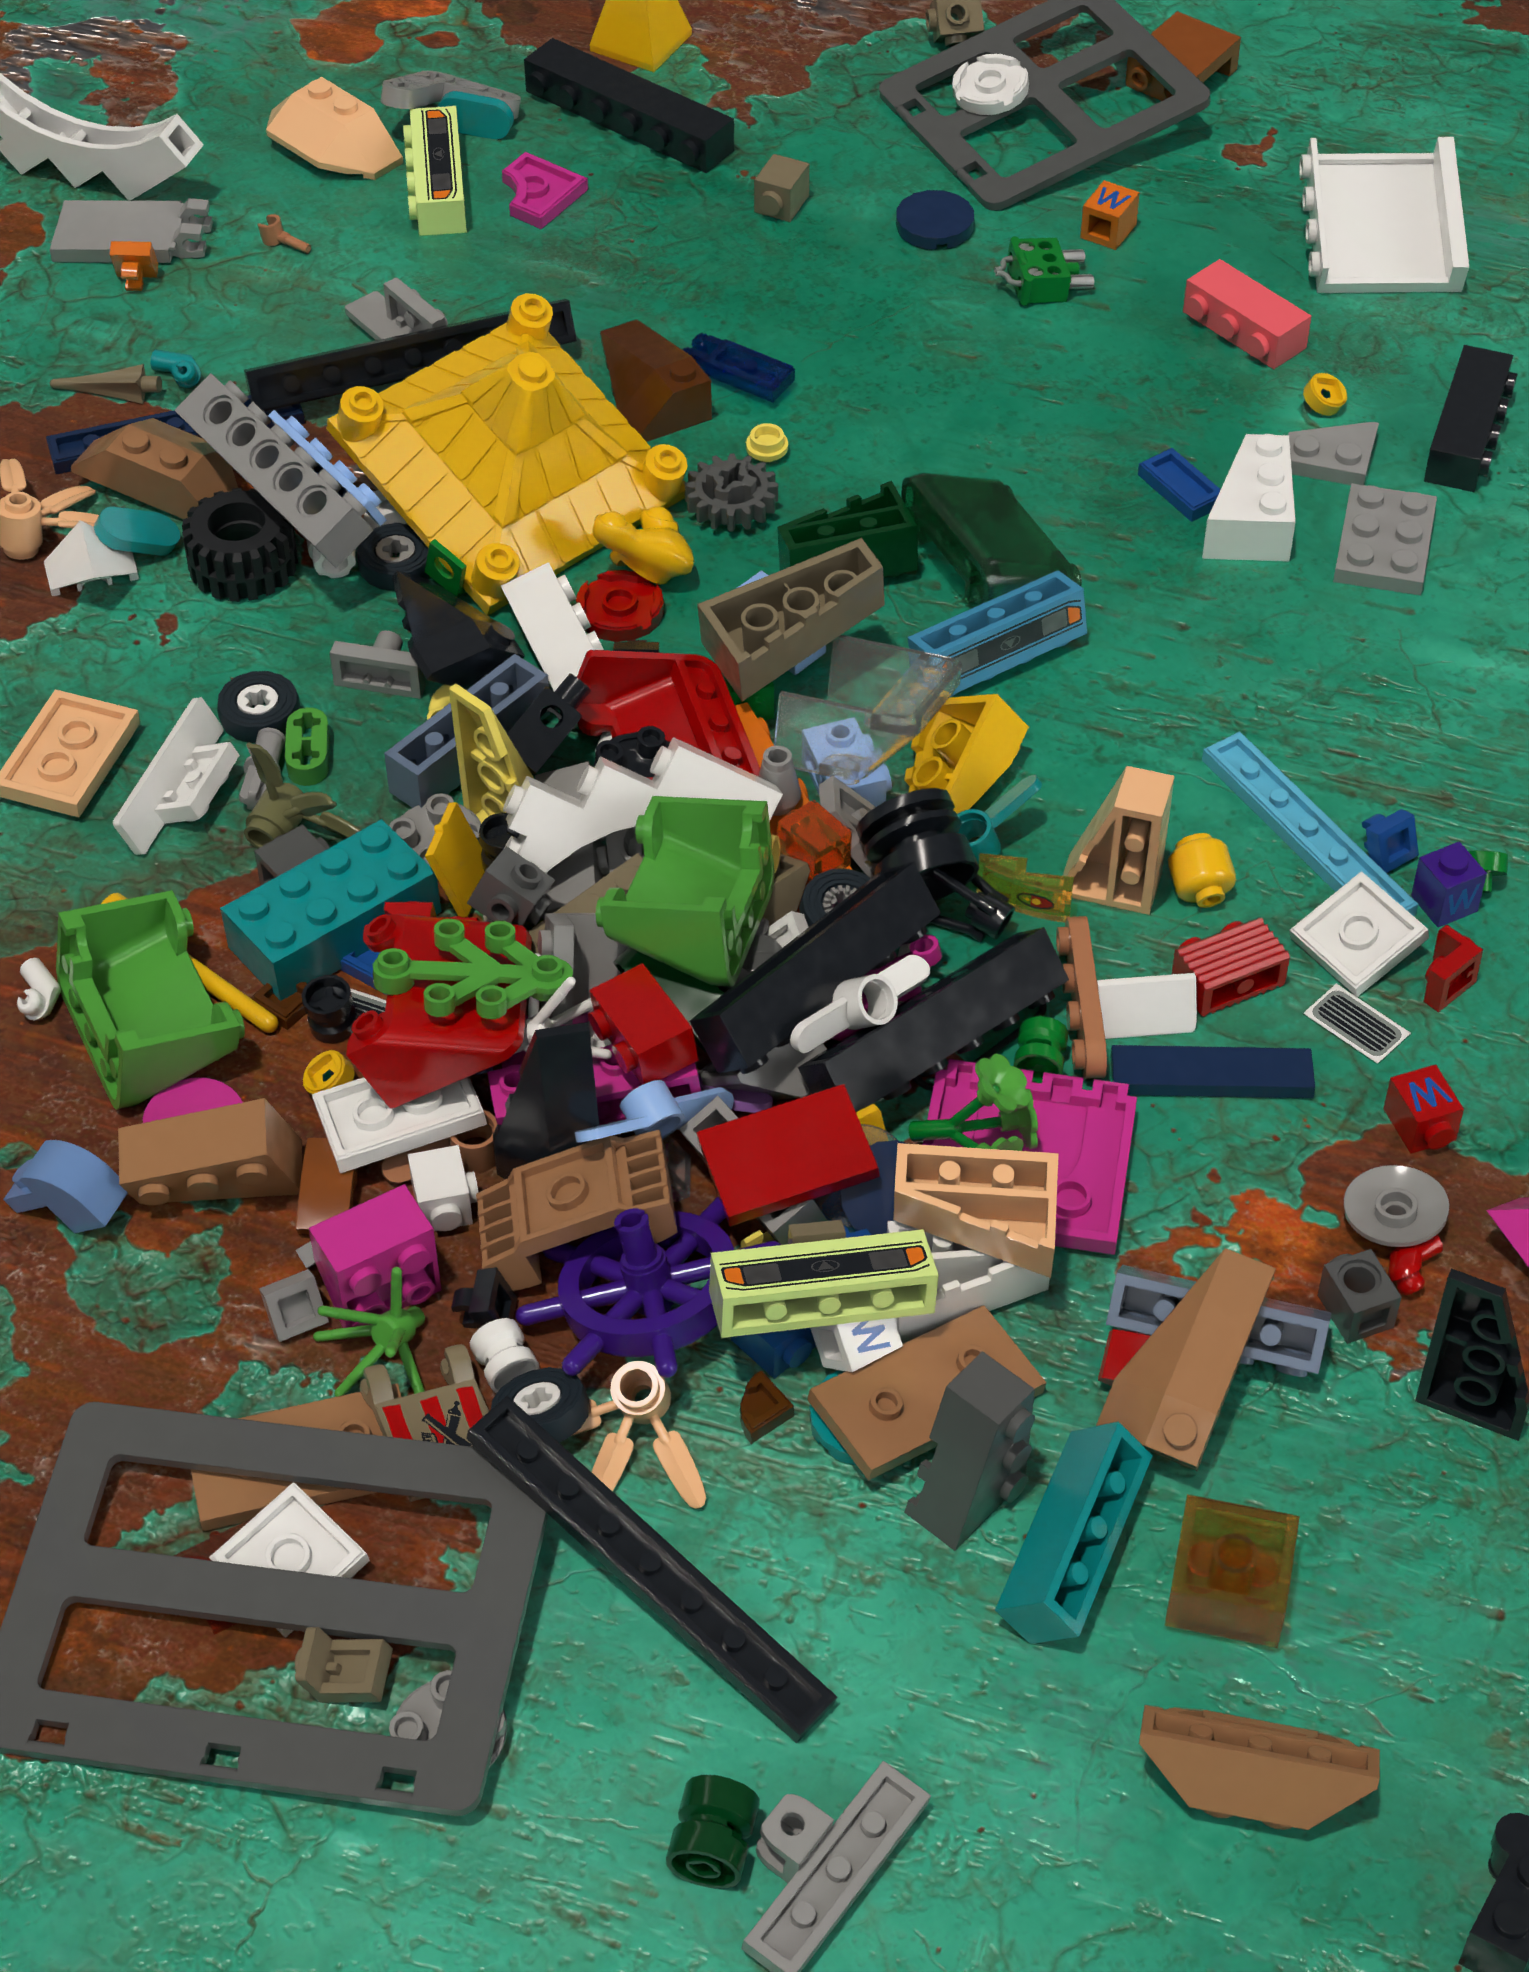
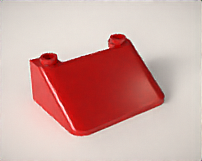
[576,650,760,780]
[346,914,532,1108]

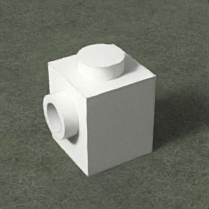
[408,1145,479,1231]

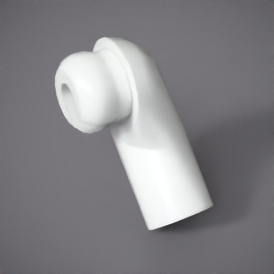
[17,958,61,1020]

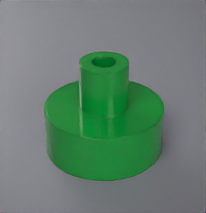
[1468,850,1508,893]

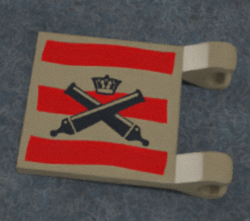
[360,1344,489,1502]

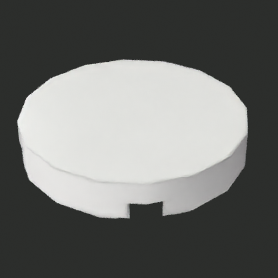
[952,54,1029,115]

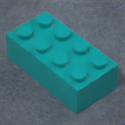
[220,819,442,1001]

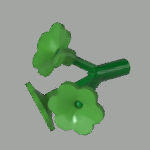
[909,1054,1038,1151]

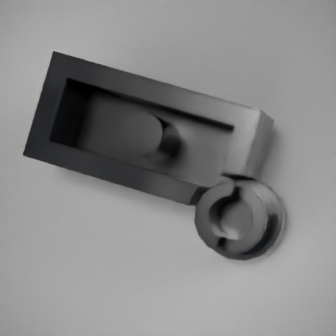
[1458,1813,1529,1972]

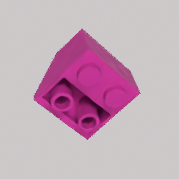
[309,1184,441,1328]

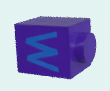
[1411,841,1487,927]

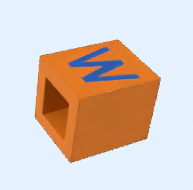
[1080,180,1140,250]

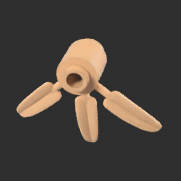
[0,458,99,560]
[571,1361,706,1509]

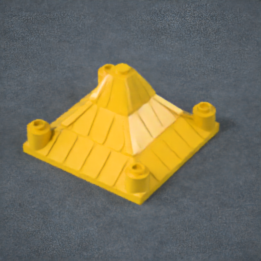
[326,293,688,616]

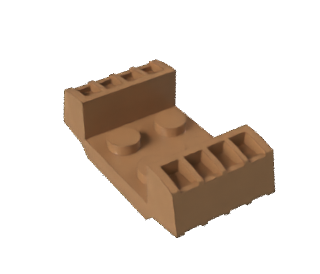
[476,1130,677,1291]

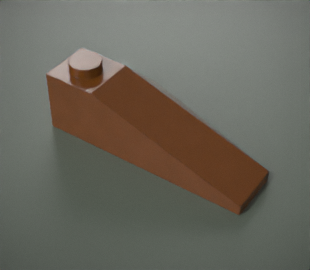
[600,319,712,442]

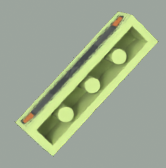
[403,106,467,236]
[709,1229,939,1338]

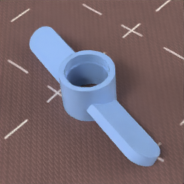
[574,1080,734,1143]

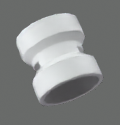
[469,1318,540,1393]

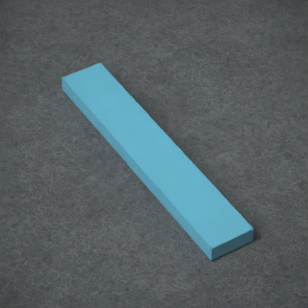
[1202,731,1418,916]

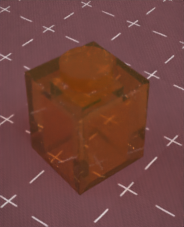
[777,799,852,883]

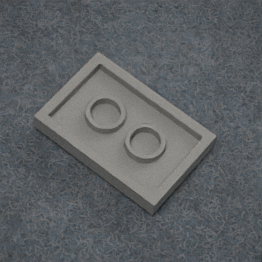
[1333,483,1437,596]

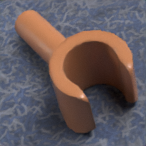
[257,214,311,254]

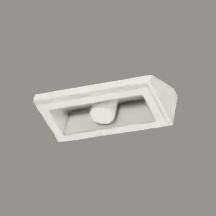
[1097,973,1197,1039]

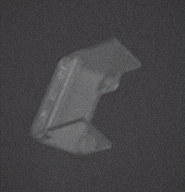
[774,635,962,785]

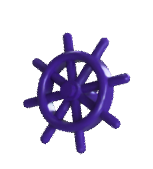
[515,1196,781,1378]

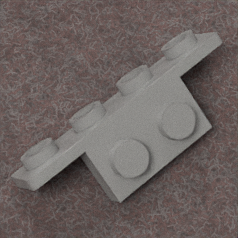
[345,277,448,340]

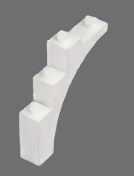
[0,73,204,201]
[483,737,783,922]

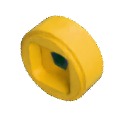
[1303,373,1347,416]
[303,1050,355,1095]

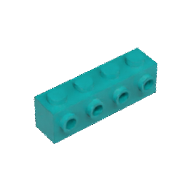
[995,1421,1153,1644]

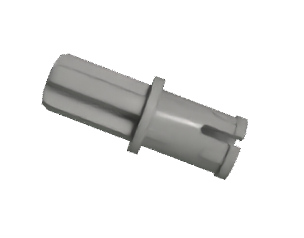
[239,727,286,810]

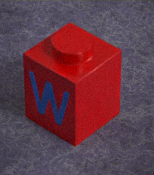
[1383,1064,1464,1154]

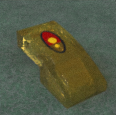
[977,853,1074,923]

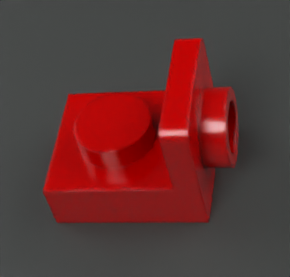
[1423,925,1483,1012]

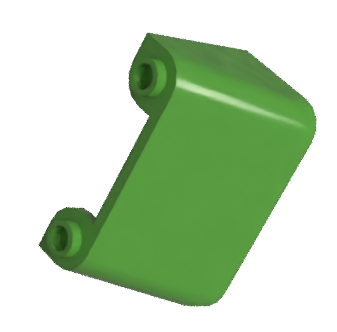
[596,796,774,986]
[56,890,245,1110]

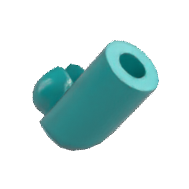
[150,349,201,388]

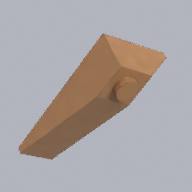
[1096,1248,1276,1471]

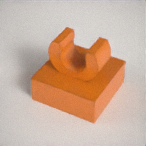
[110,241,158,291]

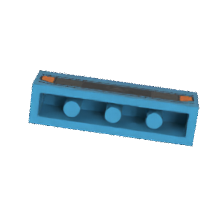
[907,570,1087,699]

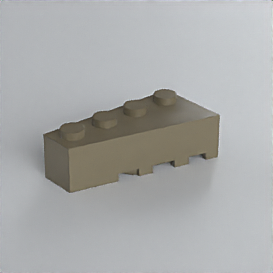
[697,538,885,701]

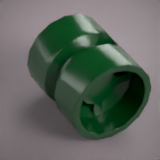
[666,1775,760,1889]

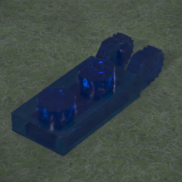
[683,333,795,403]

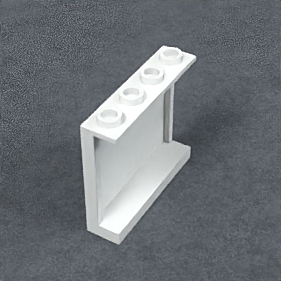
[1299,137,1469,293]

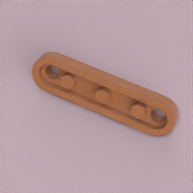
[1056,916,1107,1079]

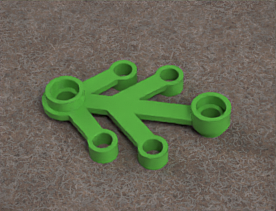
[373,919,573,1019]

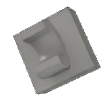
[259,1269,329,1342]

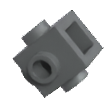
[467,846,555,926]

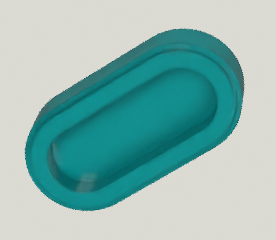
[437,91,514,140]
[94,507,180,556]

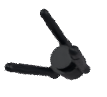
[930,867,1015,942]

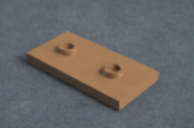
[807,1305,1047,1481]
[191,1383,401,1531]

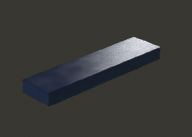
[1110,1045,1315,1098]

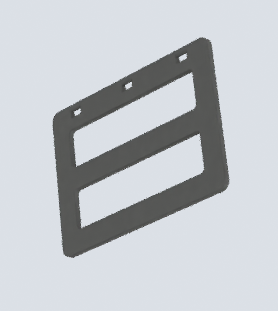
[0,1402,549,1816]

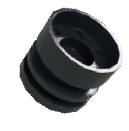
[856,788,979,901]

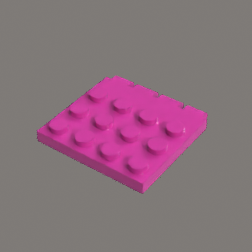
[922,1059,1137,1255]

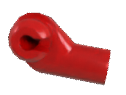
[1388,1235,1443,1296]

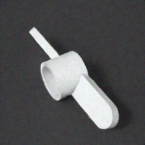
[790,955,930,1053]

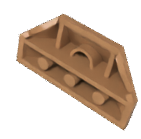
[71,418,238,519]
[1139,1705,1380,1830]

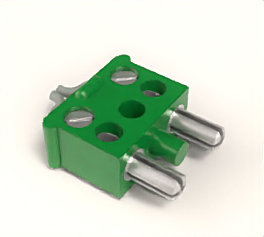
[994,236,1095,306]

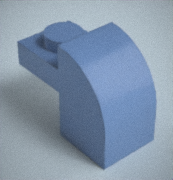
[3,1140,128,1233]

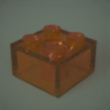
[1165,1494,1300,1648]

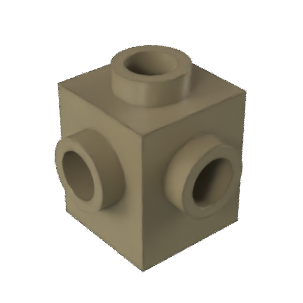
[925,0,984,47]

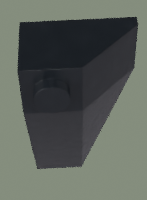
[392,570,525,690]
[493,1022,599,1179]
[1415,1268,1529,1441]

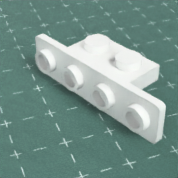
[113,697,240,855]

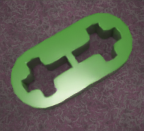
[285,707,330,786]

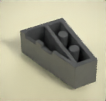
[904,1351,1035,1551]

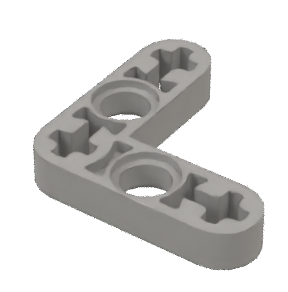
[380,71,521,119]

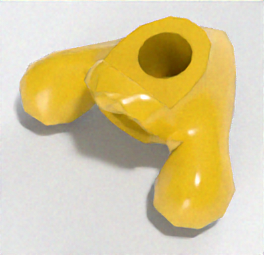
[592,507,695,585]

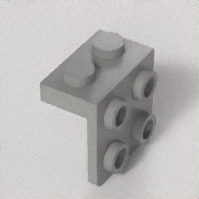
[538,913,628,1025]

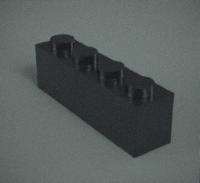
[1424,345,1518,492]

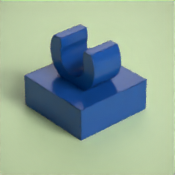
[1362,809,1419,873]

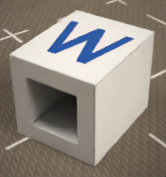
[810,1318,903,1372]

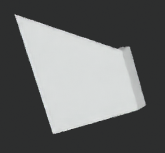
[44,520,139,596]

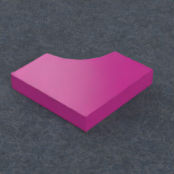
[502,152,588,229]

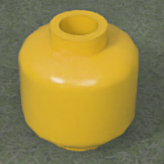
[1168,833,1236,908]

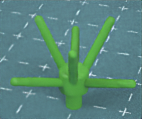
[313,1267,425,1397]

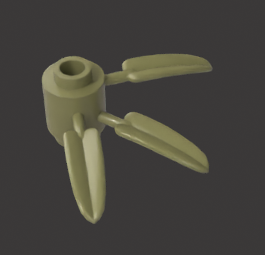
[244,742,361,849]

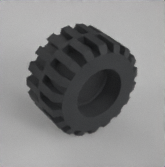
[182,488,298,602]

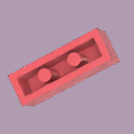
[1183,259,1312,370]

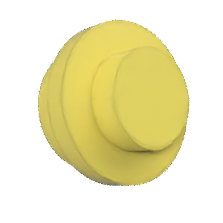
[746,423,788,462]

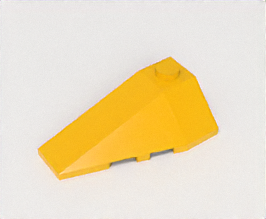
[904,694,1029,814]

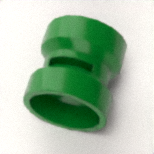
[1013,1016,1069,1083]

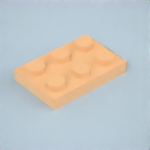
[0,689,140,818]

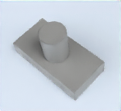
[330,631,426,699]

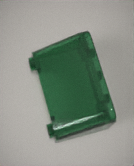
[901,472,1082,606]

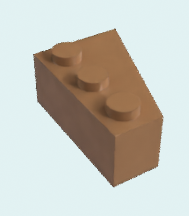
[118,1098,303,1205]

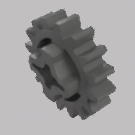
[685,454,778,531]

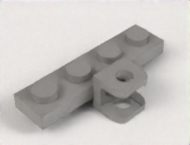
[741,1760,931,1972]

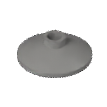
[1344,1165,1449,1247]

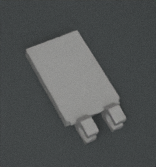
[50,198,213,263]

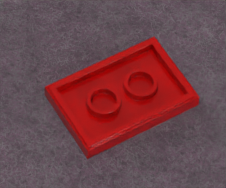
[696,1084,880,1226]

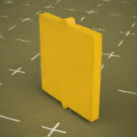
[425,802,485,917]

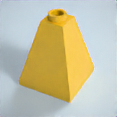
[590,0,692,73]

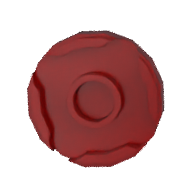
[576,570,664,642]

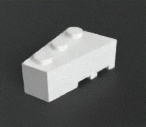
[1202,434,1296,562]
[887,1221,1050,1343]

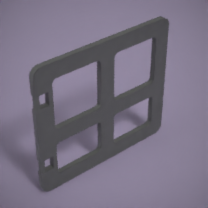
[879,0,1211,211]

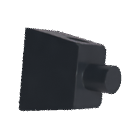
[507,673,591,777]

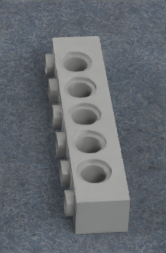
[175,373,373,568]

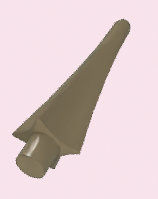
[50,364,162,404]

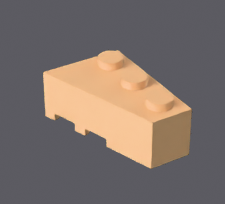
[1056,766,1175,915]
[893,1143,1059,1278]

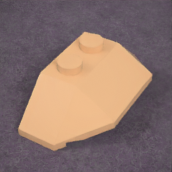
[266,77,403,180]

